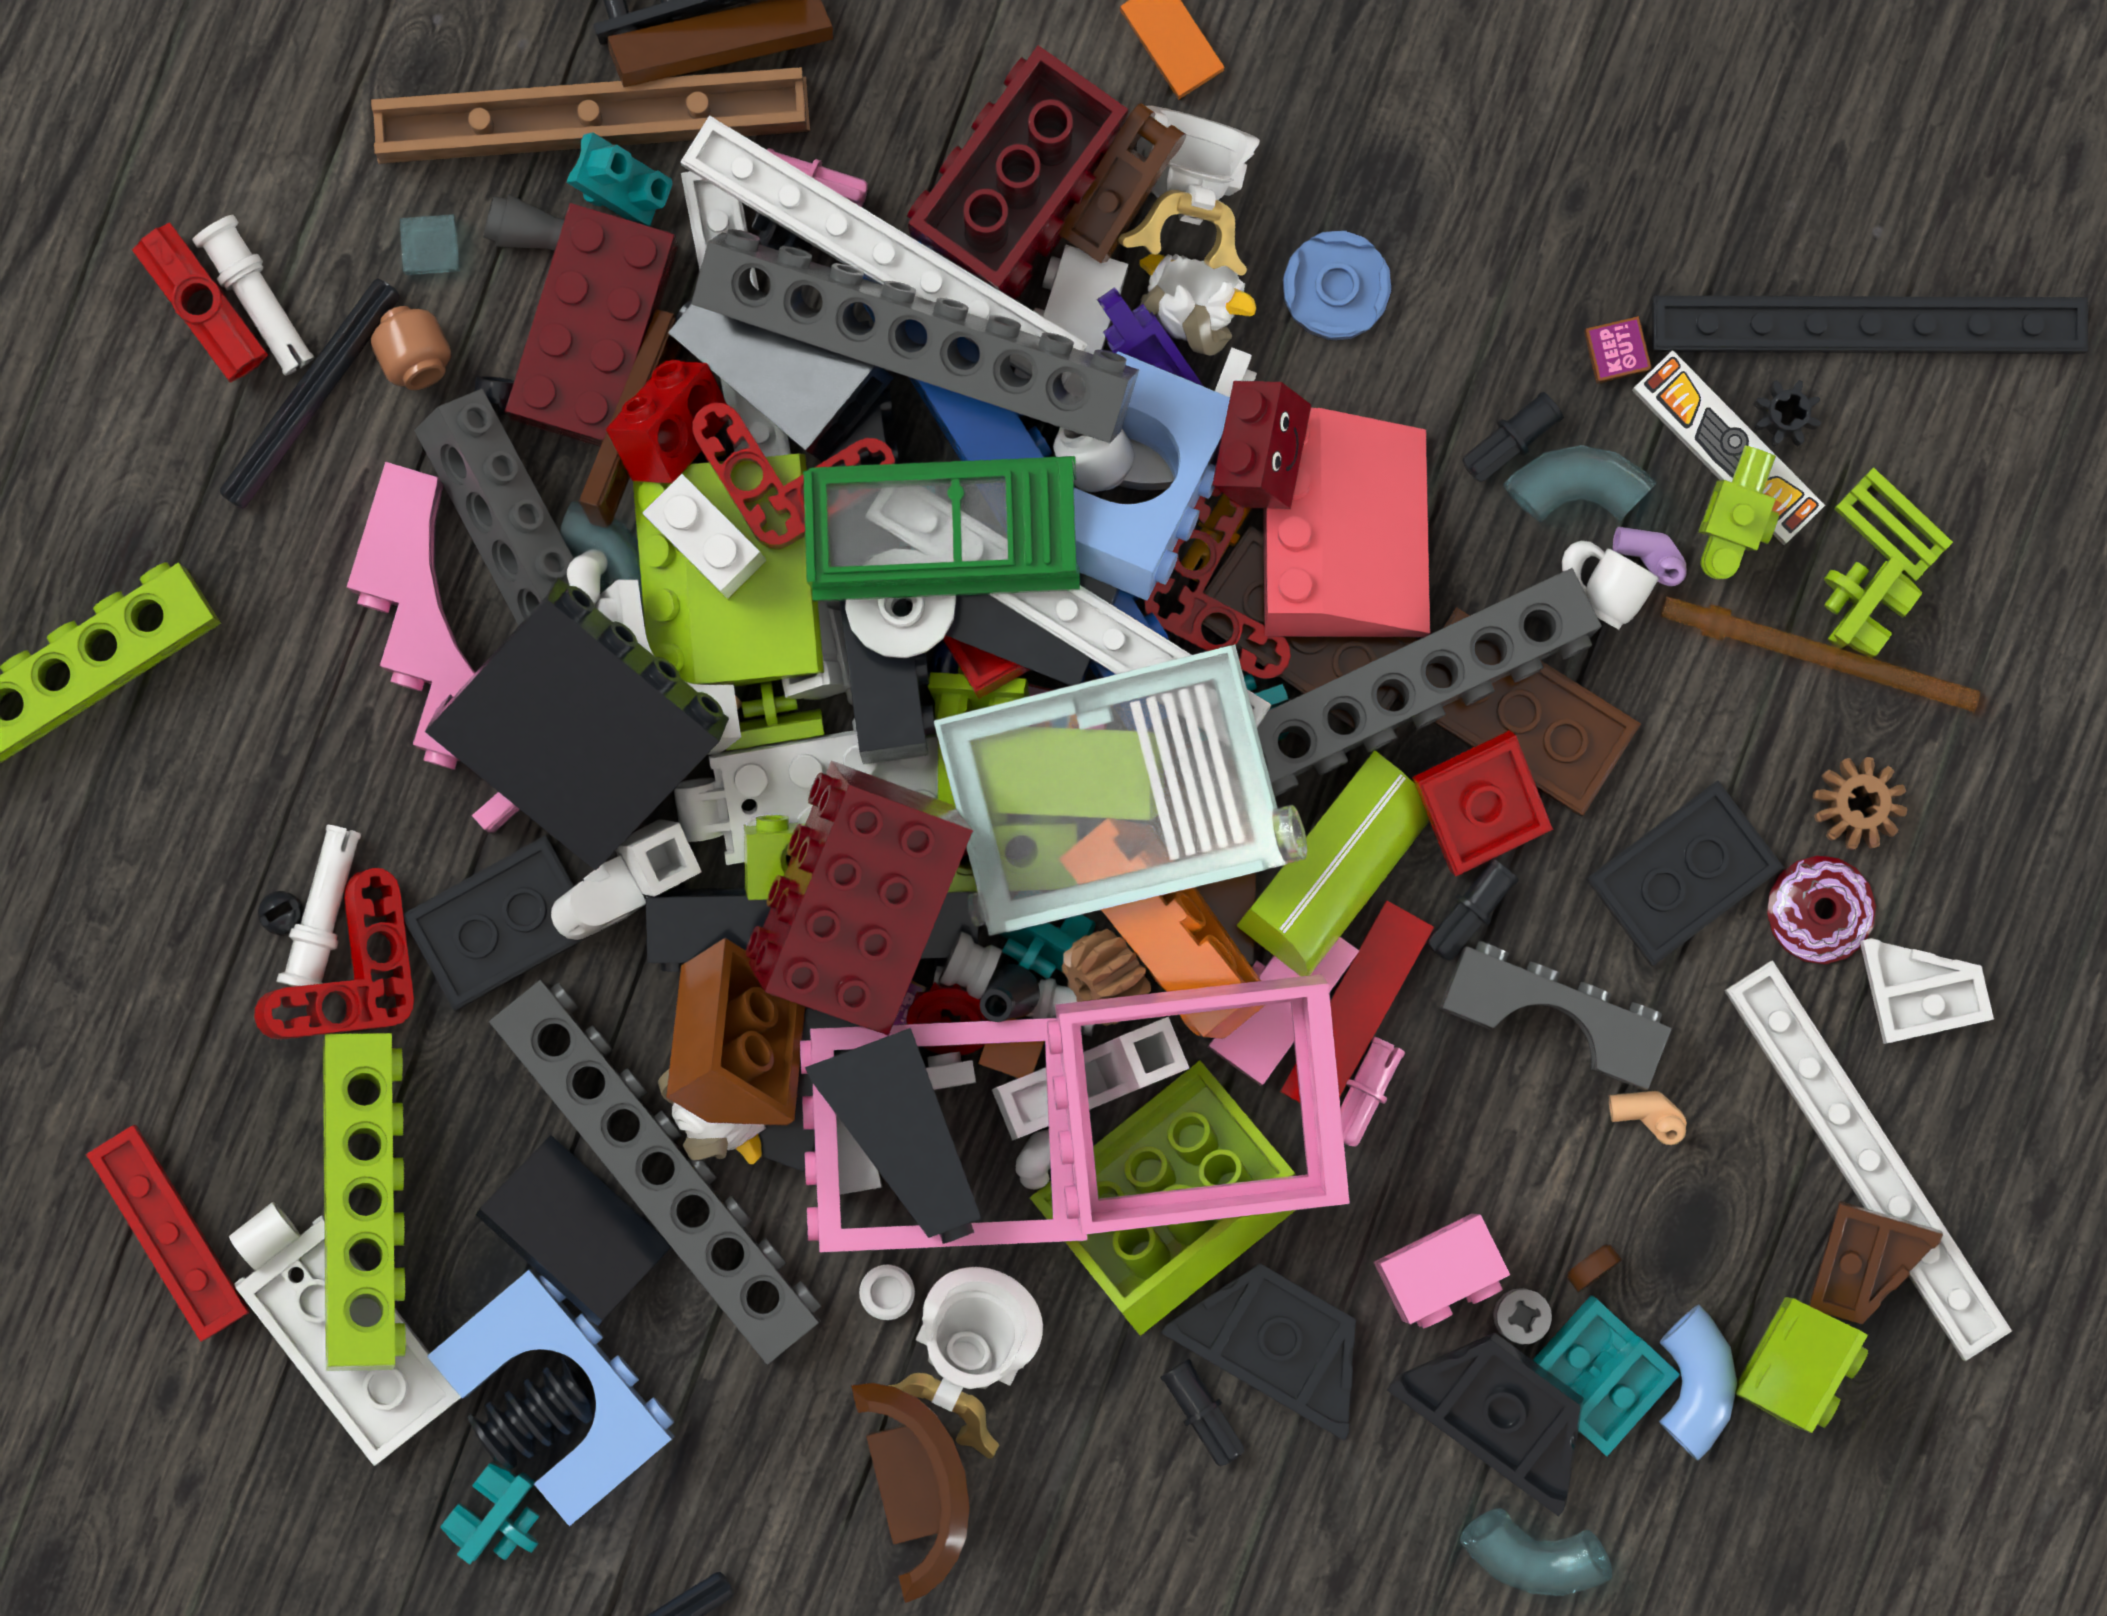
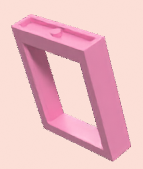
[1047,974,1350,1235]
[800,1018,1087,1252]

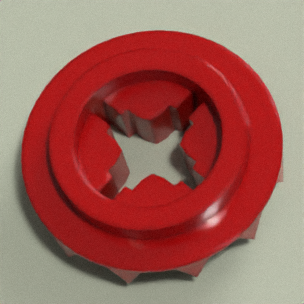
[906,982,990,1055]

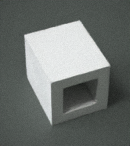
[615,819,702,897]

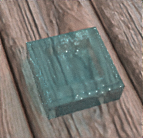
[400,214,459,275]

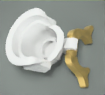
[1118,106,1260,275]
[888,1267,1043,1458]

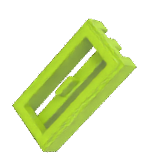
[1834,467,1953,583]

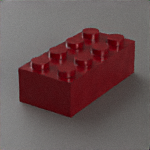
[505,203,679,447]

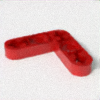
[693,403,895,549]
[1144,488,1291,679]
[254,868,414,1040]

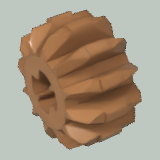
[1813,757,1907,850]
[1062,929,1151,1026]

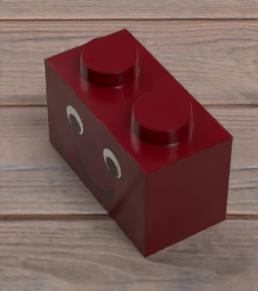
[1212,381,1312,509]

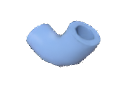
[1659,1305,1738,1461]

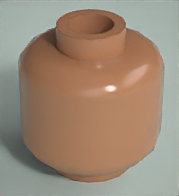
[371,306,451,390]

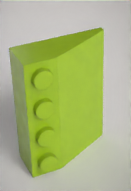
[633,453,824,687]
[1030,1061,1297,1336]

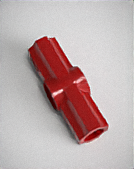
[132,222,268,383]

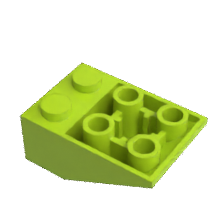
[1735,1297,1868,1433]

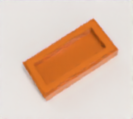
[1120,0,1224,100]

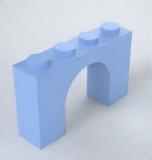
[1074,351,1230,601]
[427,1269,675,1526]

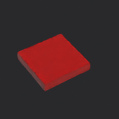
[1412,730,1553,876]

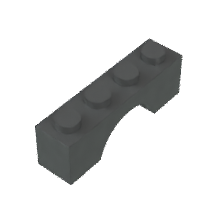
[1439,941,1672,1090]

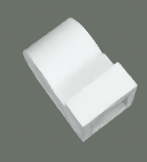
[551,855,646,940]

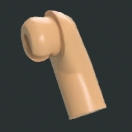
[1609,1091,1687,1145]

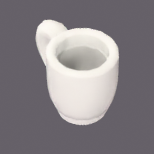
[1562,541,1659,630]

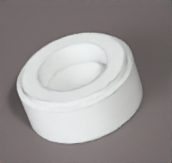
[859,1264,915,1320]

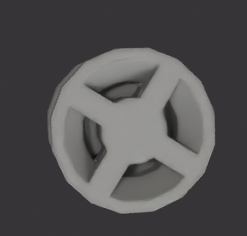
[939,931,1002,1000]
[1493,1288,1552,1344]

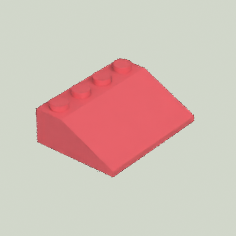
[1263,408,1430,637]

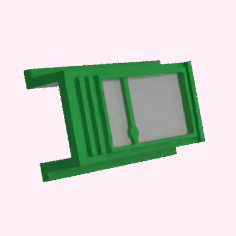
[803,456,1080,602]

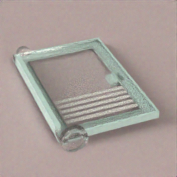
[934,644,1307,936]

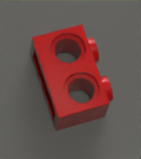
[606,360,728,484]

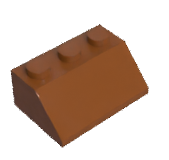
[666,938,805,1125]

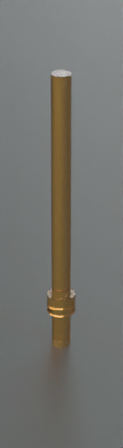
[1661,596,1980,712]

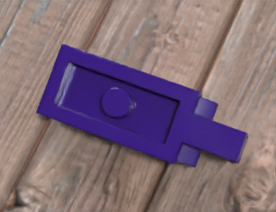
[1097,287,1204,387]

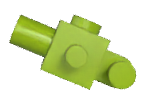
[1698,445,1779,579]

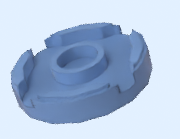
[1283,231,1391,340]

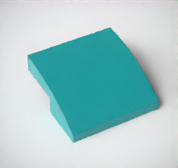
[1533,1295,1680,1456]

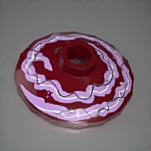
[1766,855,1876,964]

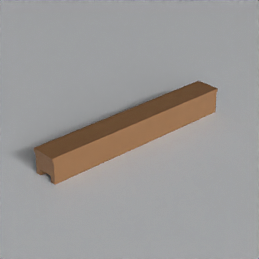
[371,67,810,164]

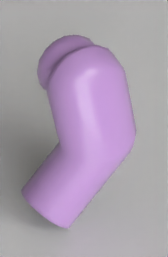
[1613,527,1687,586]

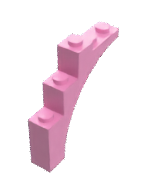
[347,462,475,770]

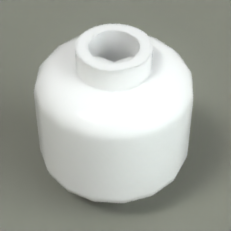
[1053,427,1135,492]

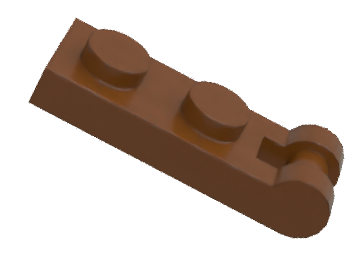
[1059,103,1187,263]

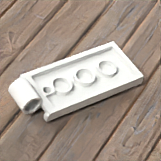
[674,718,938,865]
[229,1202,461,1466]

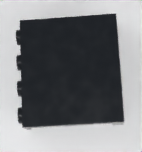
[425,577,729,871]

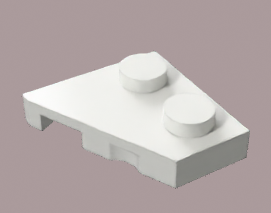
[1860,938,1994,1044]

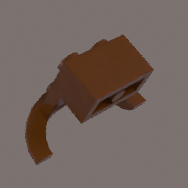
[851,1383,970,1603]

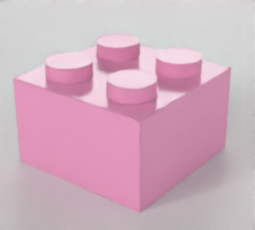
[1374,1214,1510,1329]

